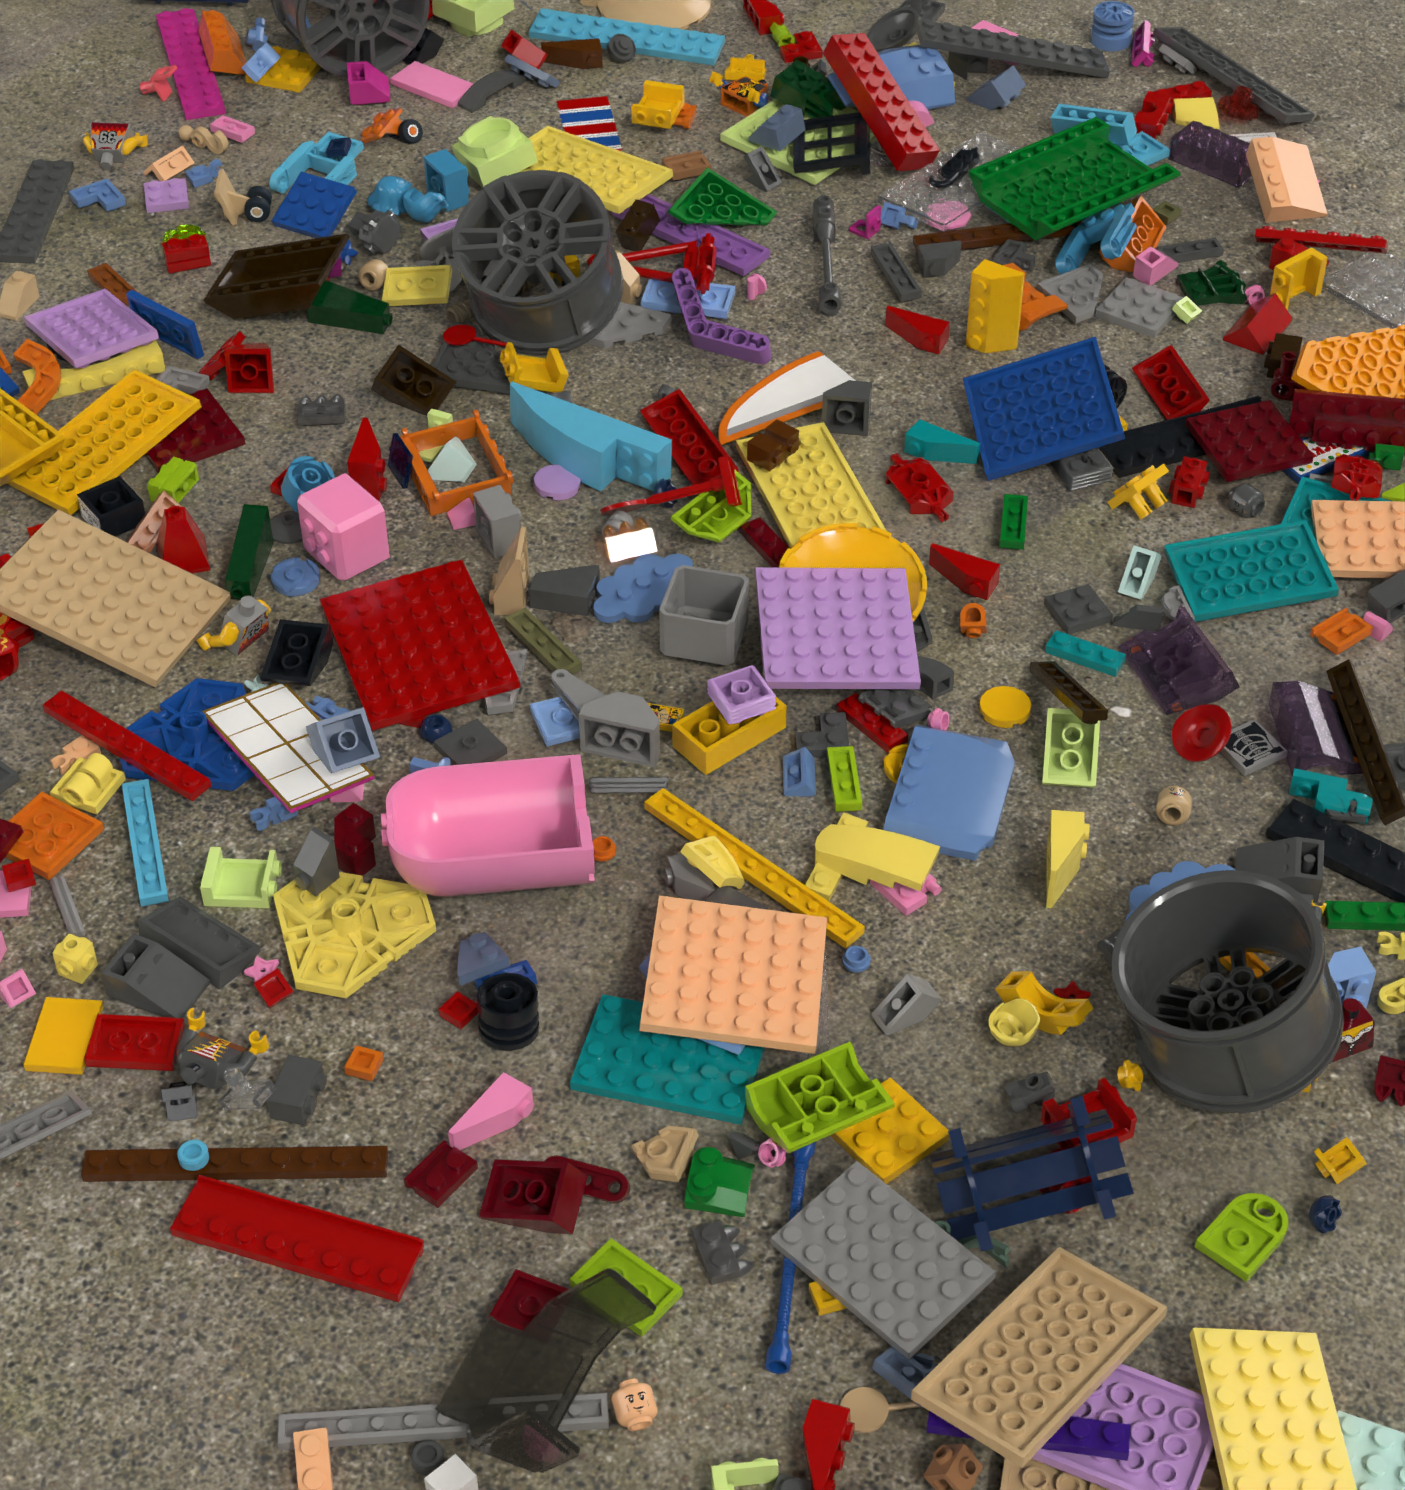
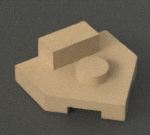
[631,1126,699,1182]

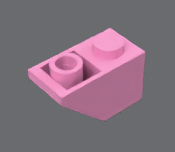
[1133,247,1178,285]

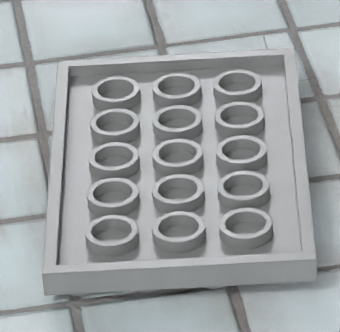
[771,1161,995,1360]

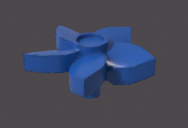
[341,240,359,266]

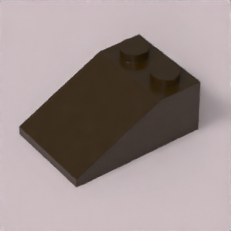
[371,344,456,416]

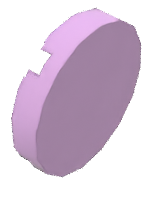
[534,465,581,500]

